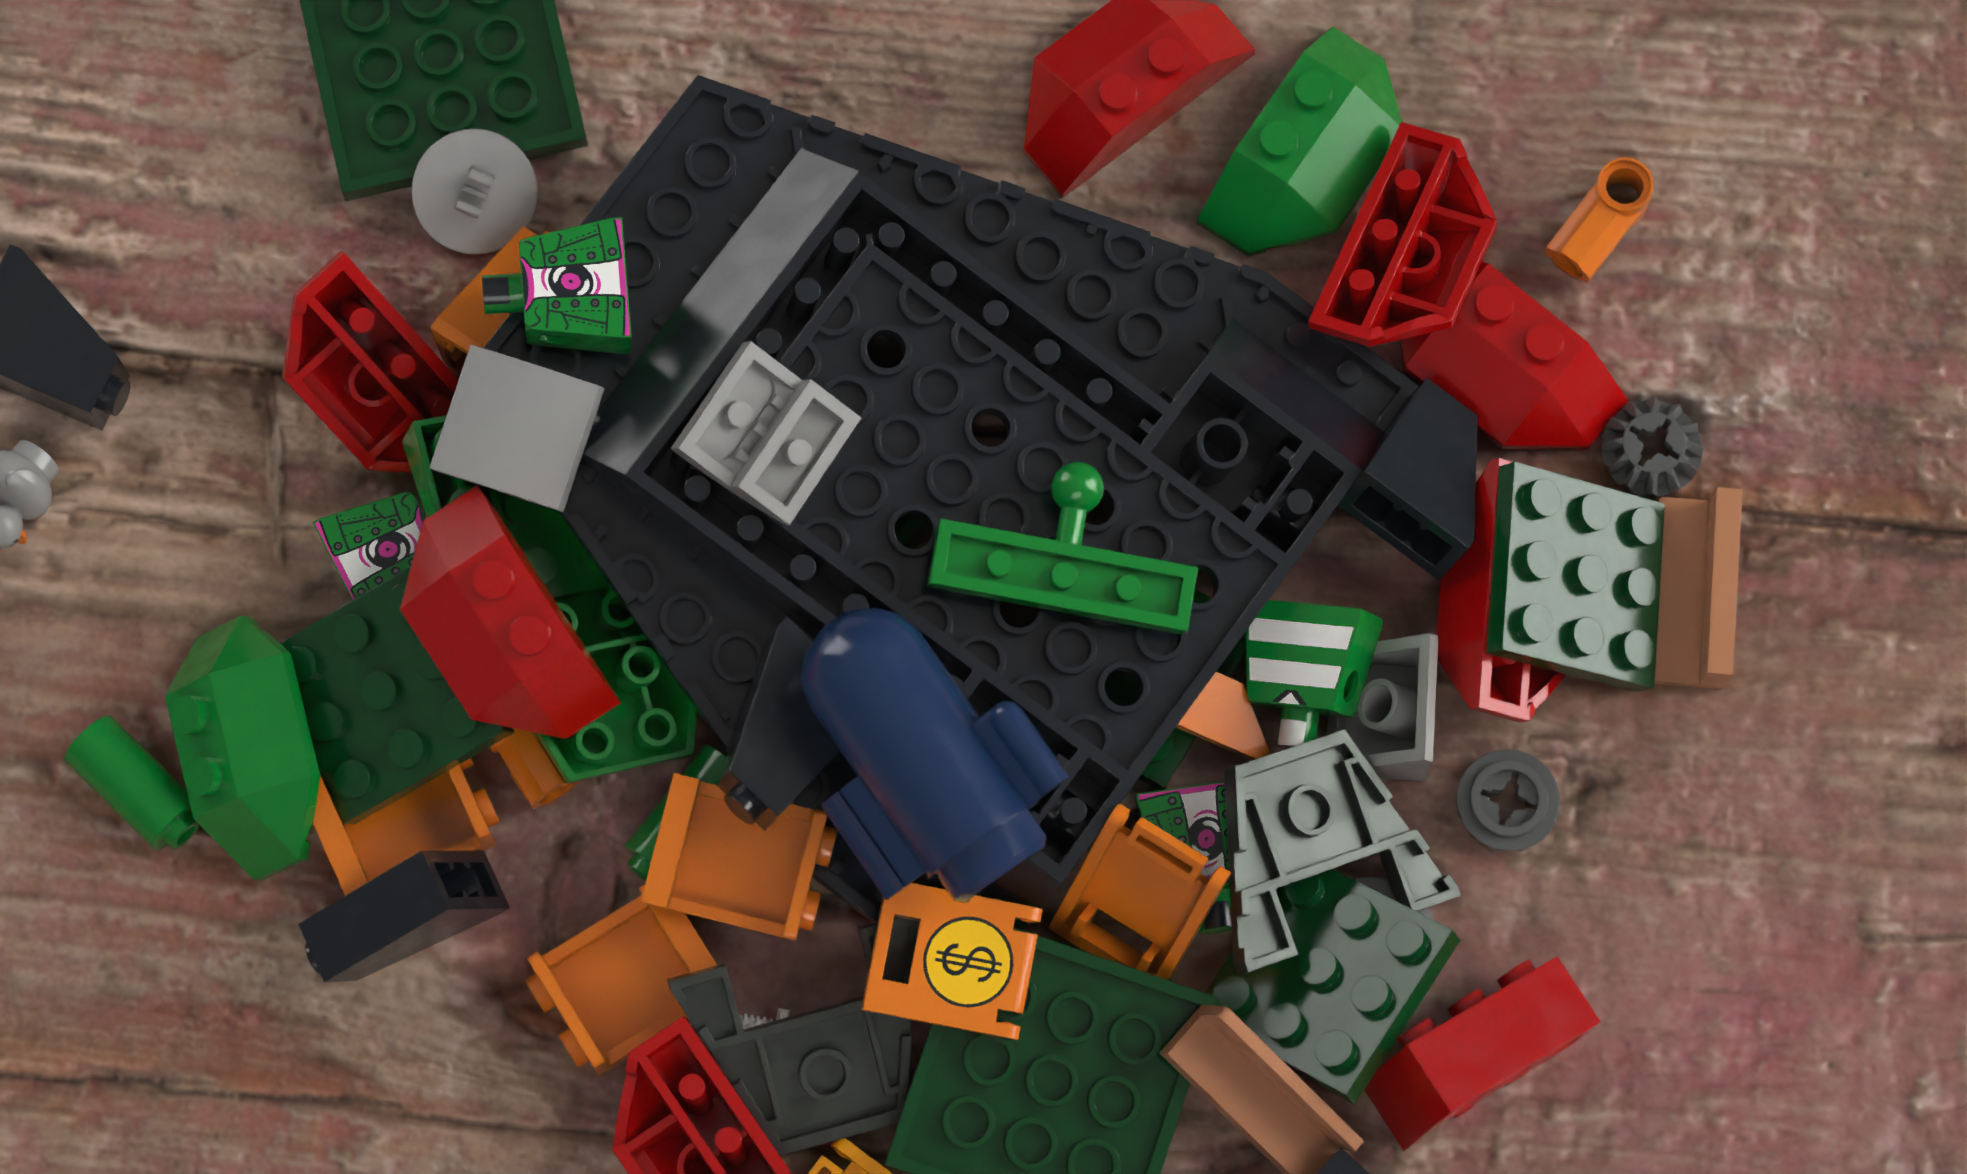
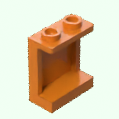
[313,758,500,896]
[641,773,837,941]
[525,884,717,1077]

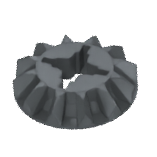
[1601,396,1704,497]
[1457,750,1560,852]

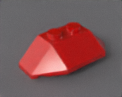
[1024,0,1255,198]
[1308,122,1497,347]
[282,250,459,473]
[1400,261,1628,450]
[1436,458,1566,723]
[400,485,621,739]
[612,1016,792,1174]

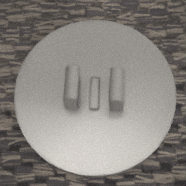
[412,129,537,254]

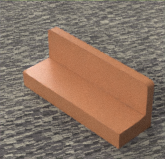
[1655,487,1743,690]
[1159,1004,1364,1174]

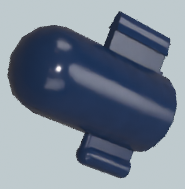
[800,608,1069,903]

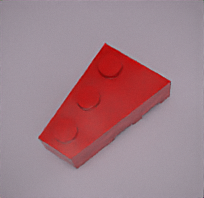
[1364,956,1601,1151]

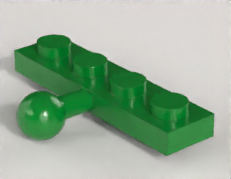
[927,462,1198,635]

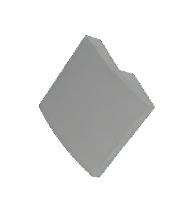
[671,341,861,525]
[429,345,604,512]

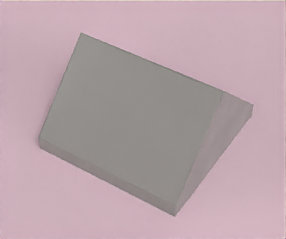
[1327,633,1438,782]

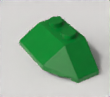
[1196,26,1402,257]
[165,615,320,880]

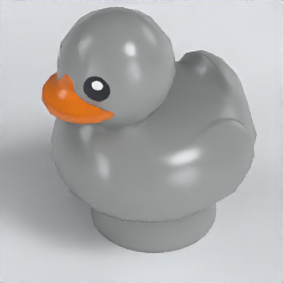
[0,440,59,549]

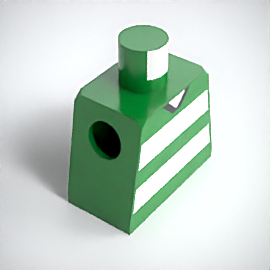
[1246,600,1383,748]

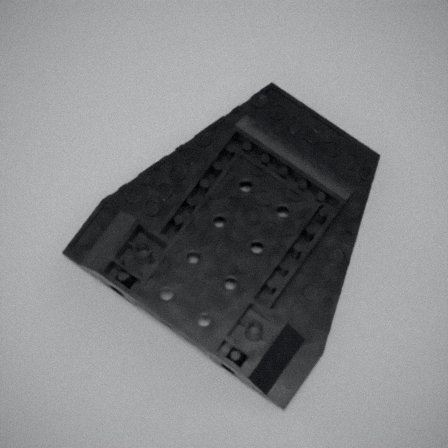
[483,75,1418,931]

